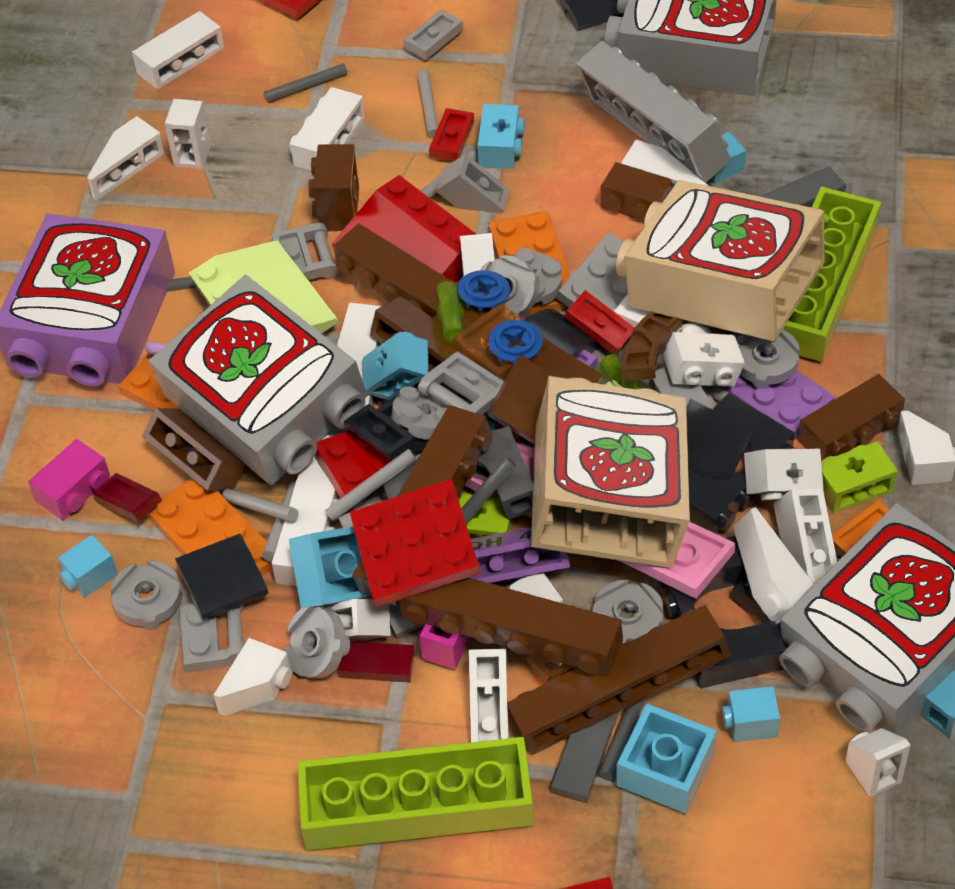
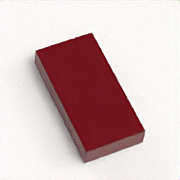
[92,473,162,522]
[338,641,415,683]

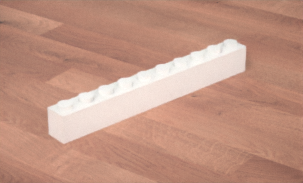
[272,303,382,586]

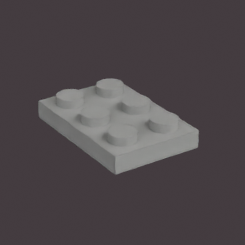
[555,231,628,311]

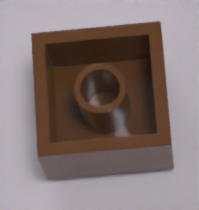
[309,144,360,231]

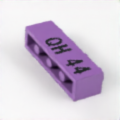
[469,527,570,583]

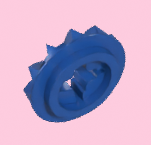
[458,270,510,312]
[489,320,542,364]

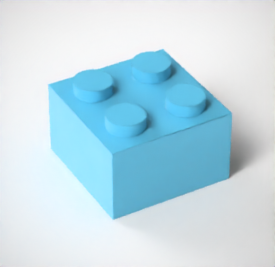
[289,527,368,609]
[617,704,717,814]

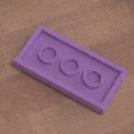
[720,331,835,440]

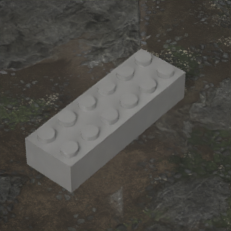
[575,41,731,183]

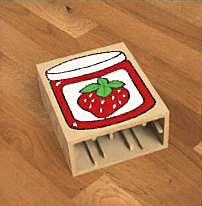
[616,180,825,342]
[531,376,690,568]

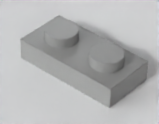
[404,10,463,60]

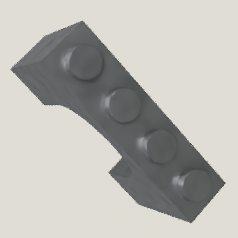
[383,426,533,520]

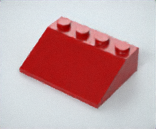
[332,175,477,283]

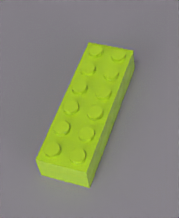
[783,186,882,362]
[297,737,534,851]

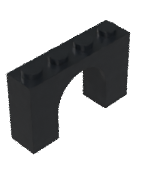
[688,392,795,535]
[656,536,786,689]

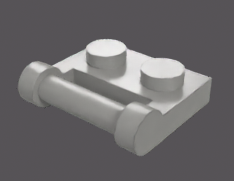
[271,223,340,280]
[418,351,504,415]
[180,604,244,672]

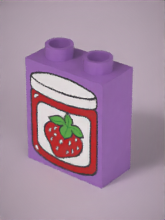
[0,214,175,386]

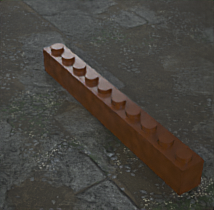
[333,223,604,384]

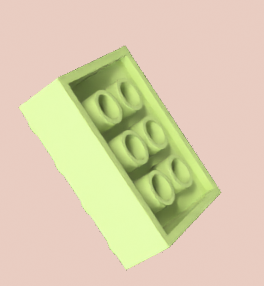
[189,240,339,333]

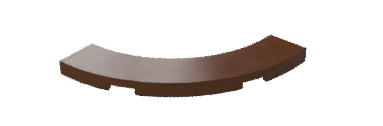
[621,311,692,382]

